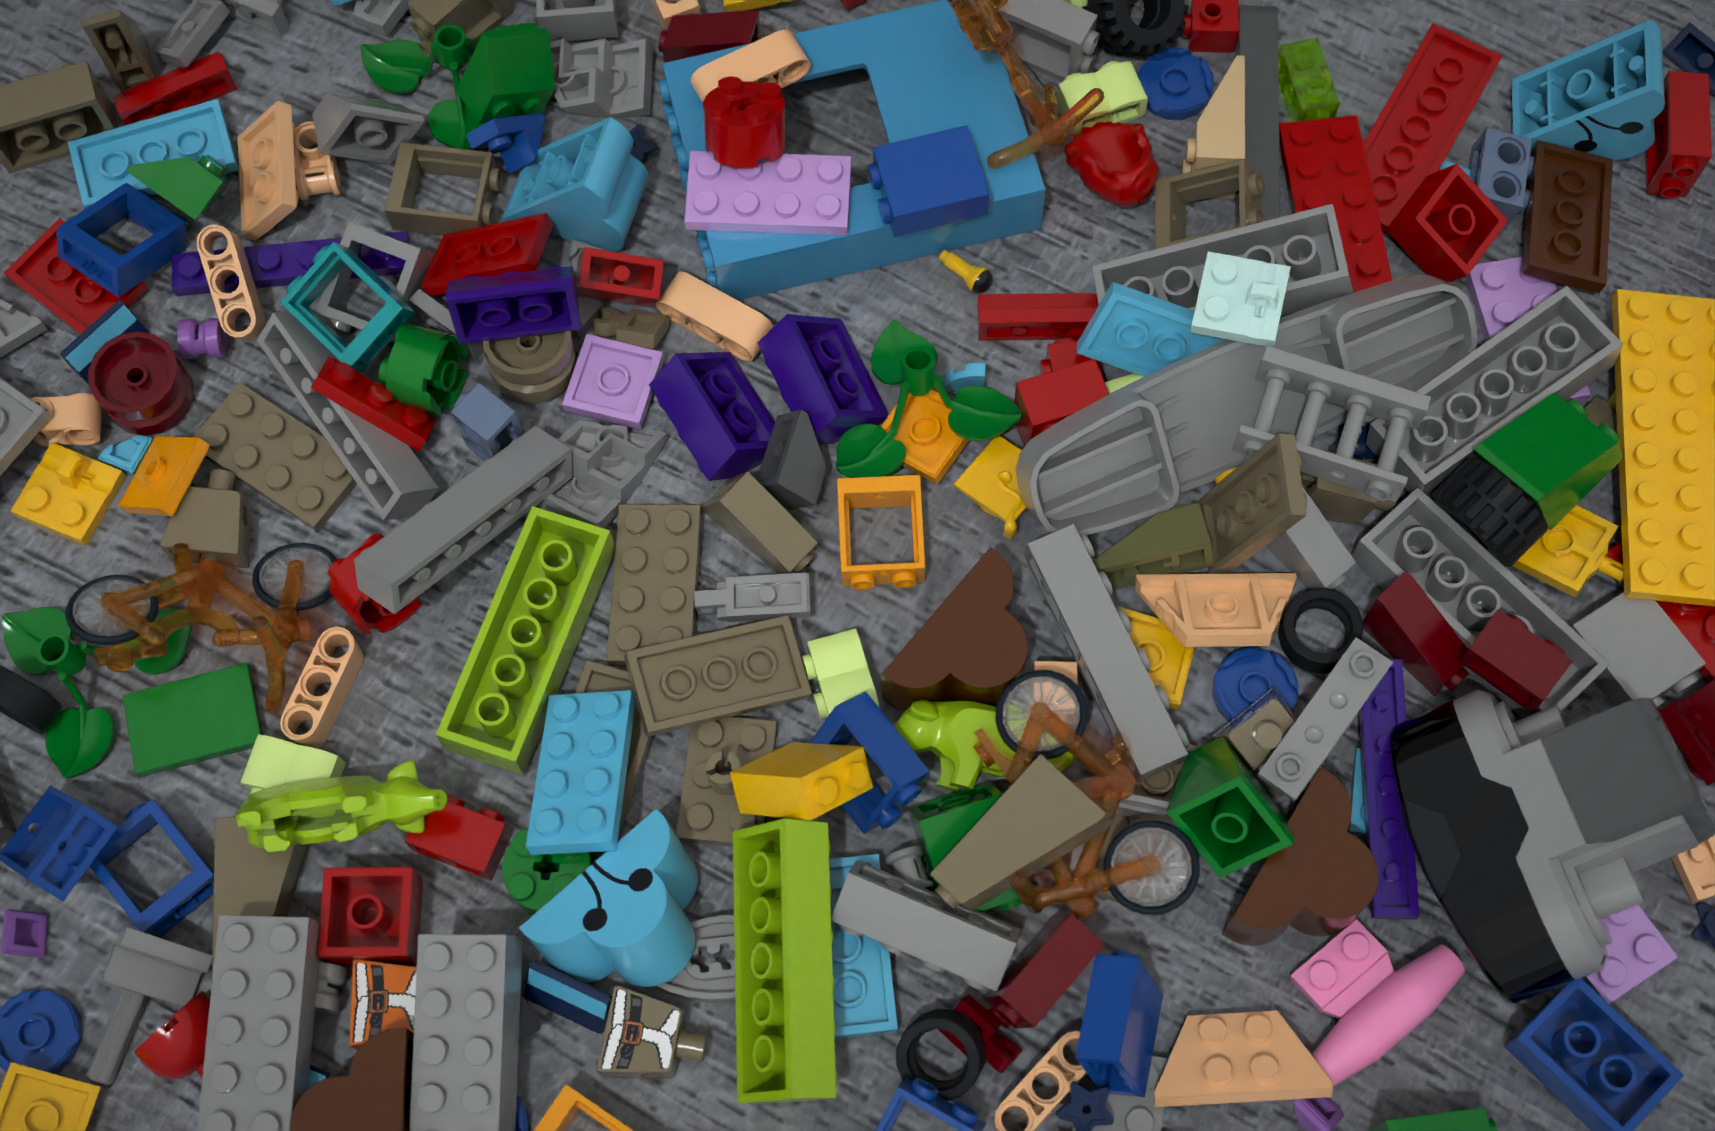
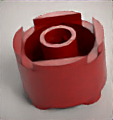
[703,76,786,168]
[327,533,429,634]

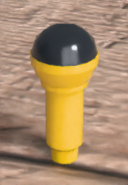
[939,250,993,294]

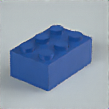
[1504,978,1684,1131]

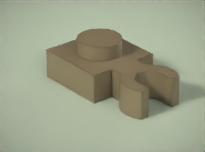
[593,307,669,349]

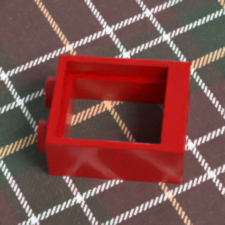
[1645,71,1712,199]

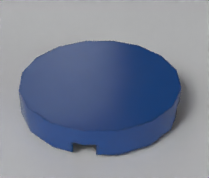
[1137,48,1214,120]
[1212,647,1299,722]
[0,989,82,1074]

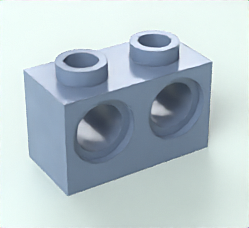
[1469,128,1534,226]
[451,383,524,460]

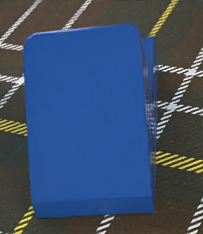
[466,113,546,173]

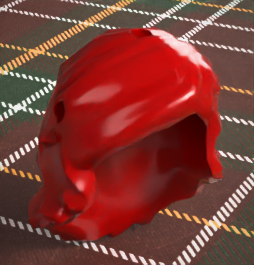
[1063,121,1159,207]

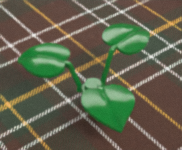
[361,23,540,150]
[836,320,1022,478]
[2,607,193,779]

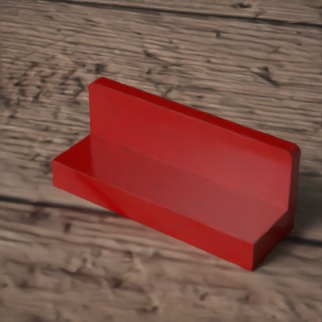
[114,52,238,125]
[977,293,1097,341]

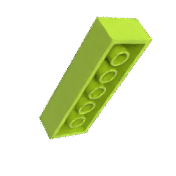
[435,506,616,776]
[733,819,837,1103]

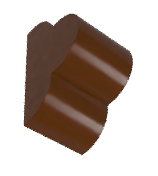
[882,547,1028,712]
[1221,767,1379,946]
[290,1028,414,1131]

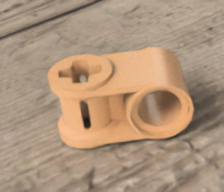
[293,121,342,201]
[30,393,103,448]

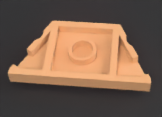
[1134,573,1297,647]
[1154,1010,1333,1107]

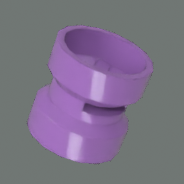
[177,318,228,359]

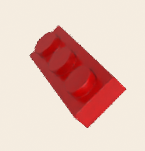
[311,356,436,451]

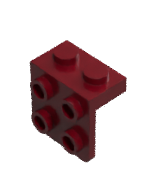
[1659,679,1715,786]

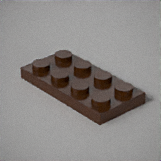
[1522,140,1613,293]

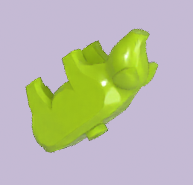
[893,699,1081,791]
[236,760,447,852]

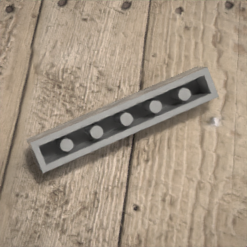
[256,311,439,521]
[354,426,572,614]
[1024,524,1189,784]

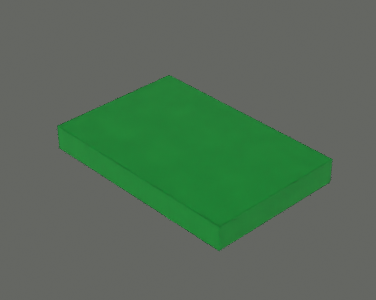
[122,663,263,778]

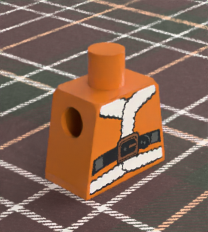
[349,960,417,1051]

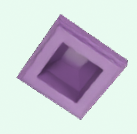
[1,909,48,958]
[1293,1097,1344,1131]

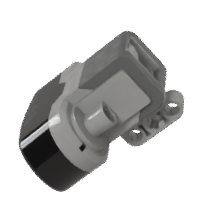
[1389,689,1715,1004]

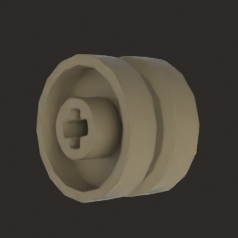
[483,331,577,404]

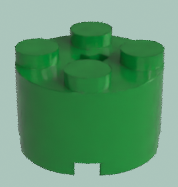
[379,323,469,415]
[502,829,594,916]

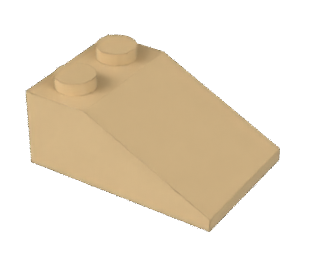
[1181,55,1245,199]

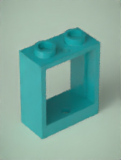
[280,242,416,372]

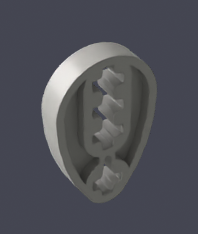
[653,915,736,1003]

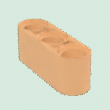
[690,30,811,103]
[197,224,266,342]
[656,271,774,362]
[280,627,364,749]
[993,1031,1087,1131]

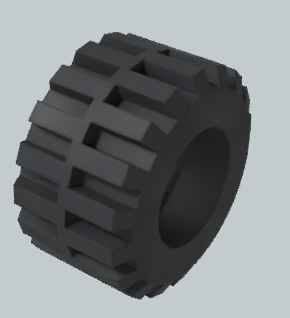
[1082,0,1189,56]
[1432,456,1548,567]

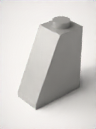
[1266,486,1356,589]

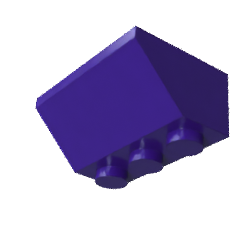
[445,266,581,344]
[757,314,889,444]
[649,352,775,481]

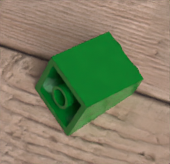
[1474,392,1623,531]
[1166,736,1295,878]
[907,781,1034,912]

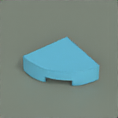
[944,363,986,392]
[97,435,153,476]

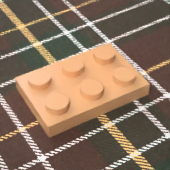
[237,101,299,241]

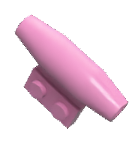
[1290,919,1466,1087]

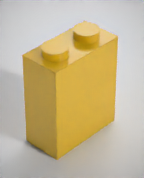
[730,742,873,820]

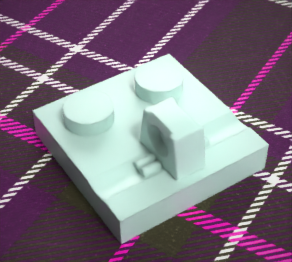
[1191,251,1291,348]

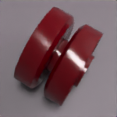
[88,331,194,436]

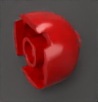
[134,991,211,1080]

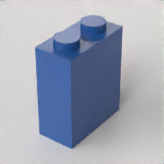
[867,125,989,237]
[1075,951,1163,1097]

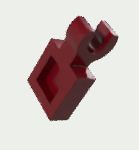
[938,994,1022,1073]

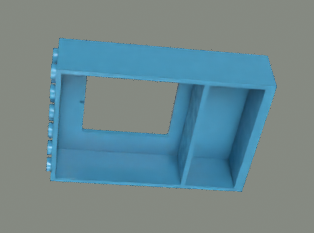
[658,0,1046,300]

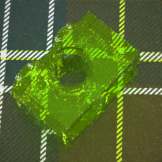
[1278,38,1340,122]

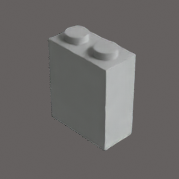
[1571,592,1706,708]

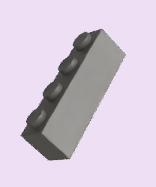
[831,860,1022,992]

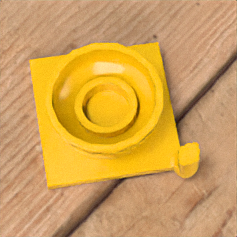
[954,435,1027,540]

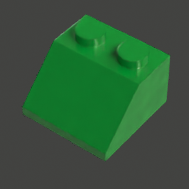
[456,28,555,124]
[126,155,232,220]

